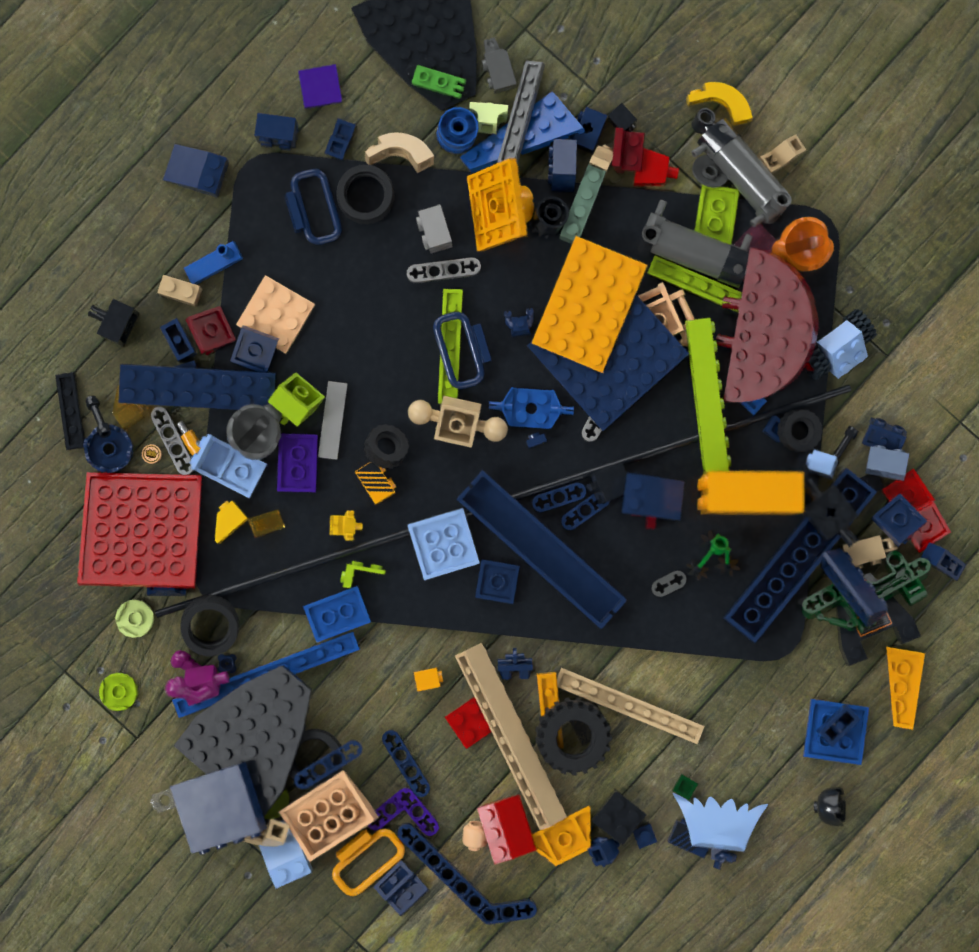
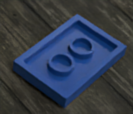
[303,586,371,643]

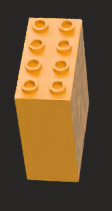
[697,472,803,515]

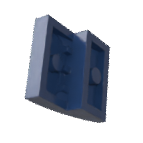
[373,860,430,916]

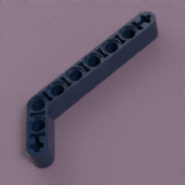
[398,823,537,925]

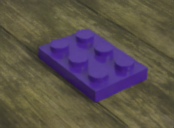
[277,434,318,493]

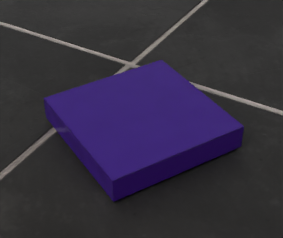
[298,64,342,109]

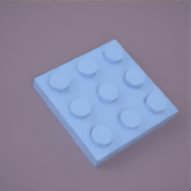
[407,508,480,580]

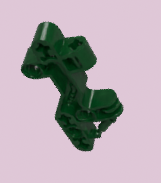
[802,551,931,634]

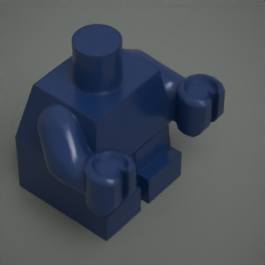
[504,308,534,337]
[587,837,620,867]
[711,848,737,869]

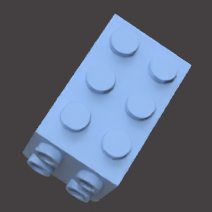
[190,434,267,498]

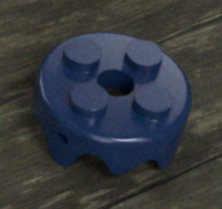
[83,424,133,473]

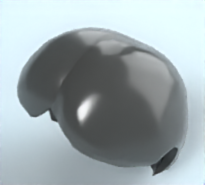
[226,404,282,460]

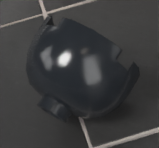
[814,787,846,826]

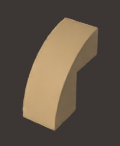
[759,135,806,174]
[243,819,290,846]

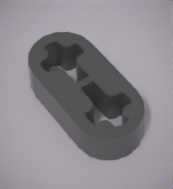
[651,571,686,597]

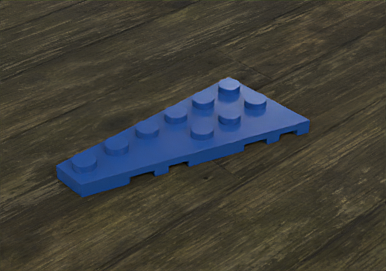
[460,91,585,173]

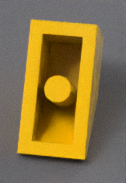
[215,501,249,544]

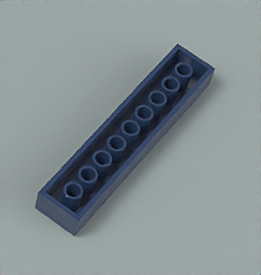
[723,468,877,643]

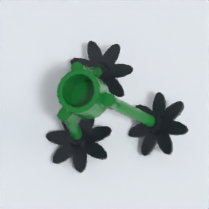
[685,530,740,581]

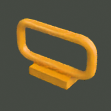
[332,828,405,896]

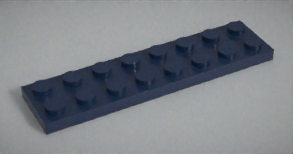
[119,364,276,410]

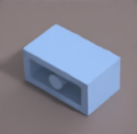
[806,450,838,480]

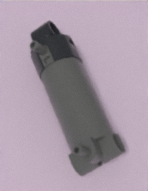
[691,108,792,227]
[642,200,753,288]

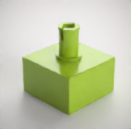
[268,373,325,426]

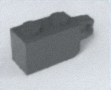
[482,37,517,94]

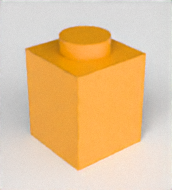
[414,667,444,691]

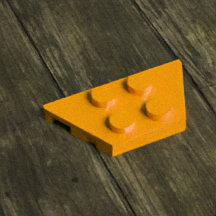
[532,805,591,866]

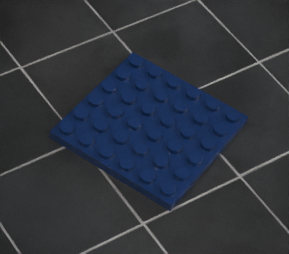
[527,294,689,431]

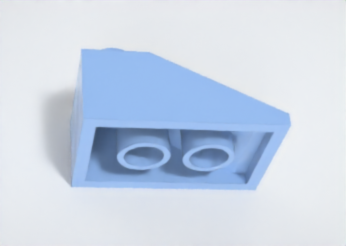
[259,820,313,888]

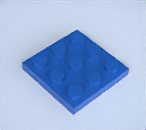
[803,699,869,765]

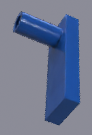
[184,241,243,285]

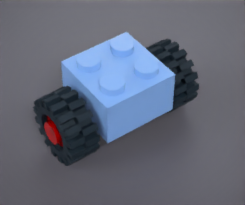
[804,309,877,380]

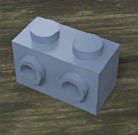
[865,445,909,481]

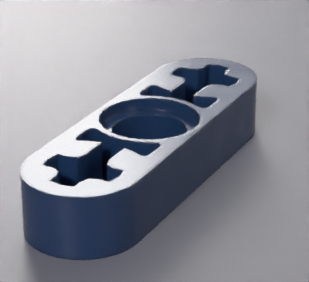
[532,483,586,512]
[561,494,610,530]

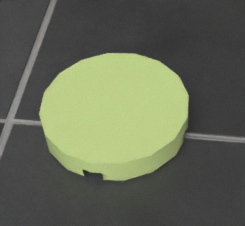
[115,599,155,638]

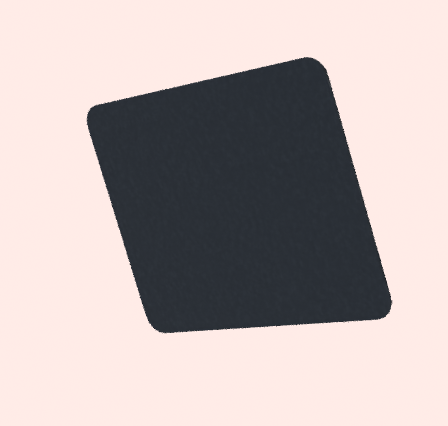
[195,153,840,662]

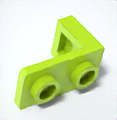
[340,561,386,588]

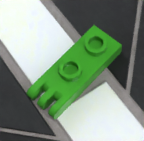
[412,65,466,99]

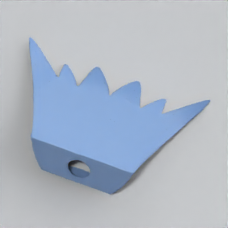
[673,793,768,852]

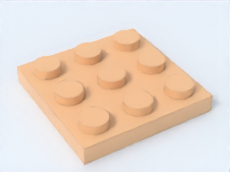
[236,275,315,354]

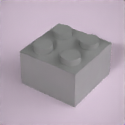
[416,205,452,254]

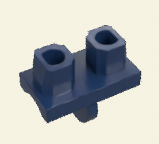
[498,648,533,680]

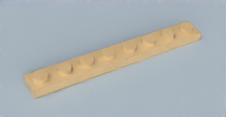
[557,668,705,744]

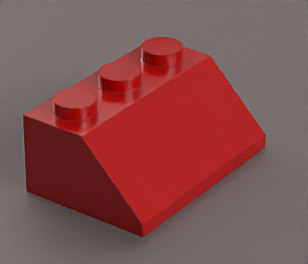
[477,794,537,864]

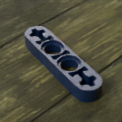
[382,730,430,797]
[294,740,363,789]

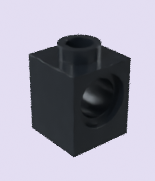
[607,103,637,132]

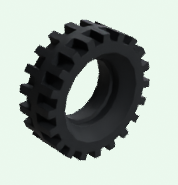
[535,698,612,776]

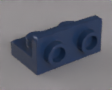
[862,418,907,450]

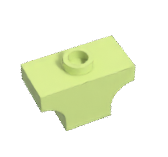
[469,102,508,134]

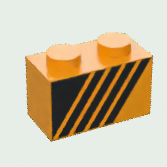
[355,462,396,505]

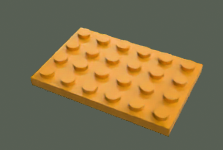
[532,236,648,373]

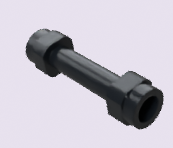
[85,395,111,438]
[832,426,859,466]

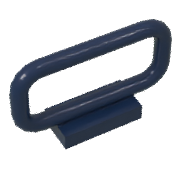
[285,169,342,245]
[433,312,491,389]

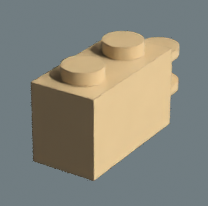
[840,535,898,568]

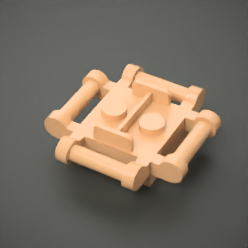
[638,282,695,347]

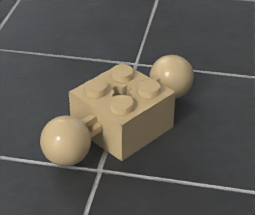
[408,396,508,448]

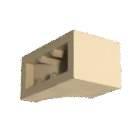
[589,145,613,176]

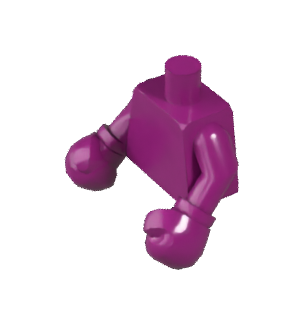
[165,650,229,706]

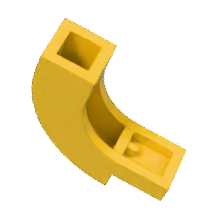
[686,82,753,126]

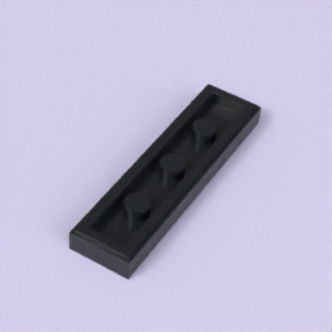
[55,372,85,451]

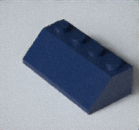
[821,548,888,627]

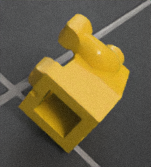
[329,510,363,541]

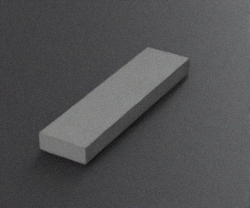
[318,381,348,460]

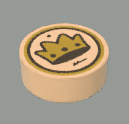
[142,444,162,464]

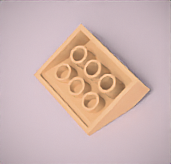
[279,770,379,861]

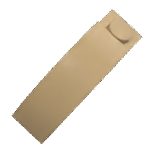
[365,133,434,173]

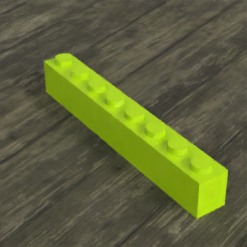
[685,318,731,474]

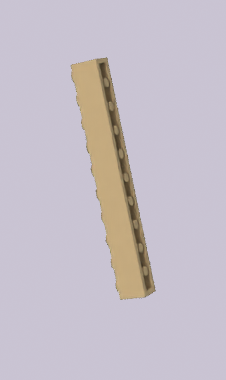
[455,643,567,830]

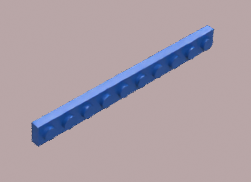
[172,632,360,718]

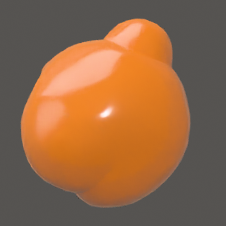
[772,217,834,271]

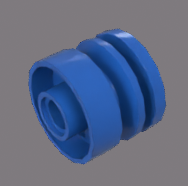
[437,107,479,154]

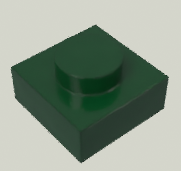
[672,774,698,801]

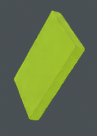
[694,185,740,245]

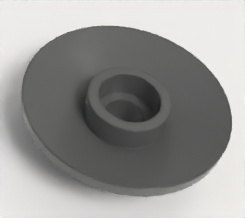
[692,155,728,188]

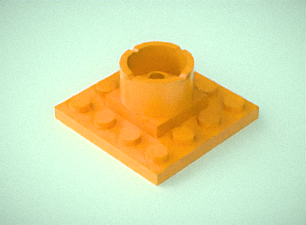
[467,158,534,251]

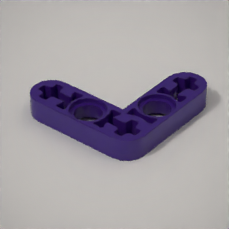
[368,787,439,836]

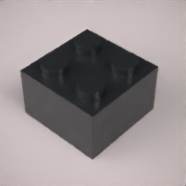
[591,789,647,845]

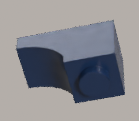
[921,542,966,581]

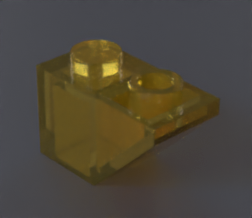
[112,385,145,430]

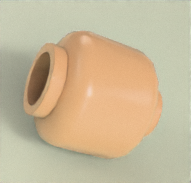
[462,821,487,851]

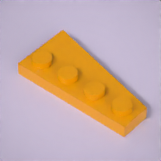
[886,647,925,730]

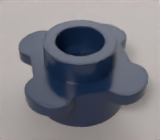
[217,654,237,673]

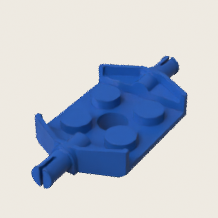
[489,387,574,429]

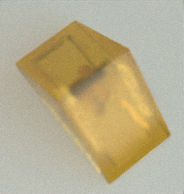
[248,510,285,538]

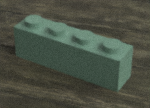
[559,164,606,244]

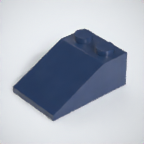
[163,144,229,198]
[622,473,684,521]

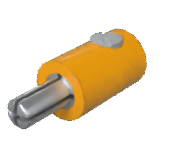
[177,421,201,456]

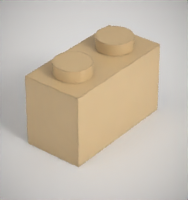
[157,275,203,307]

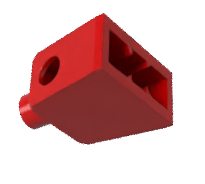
[633,148,679,187]

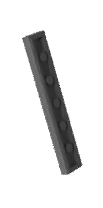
[497,61,545,165]

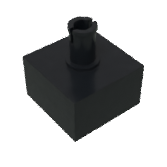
[88,299,140,347]

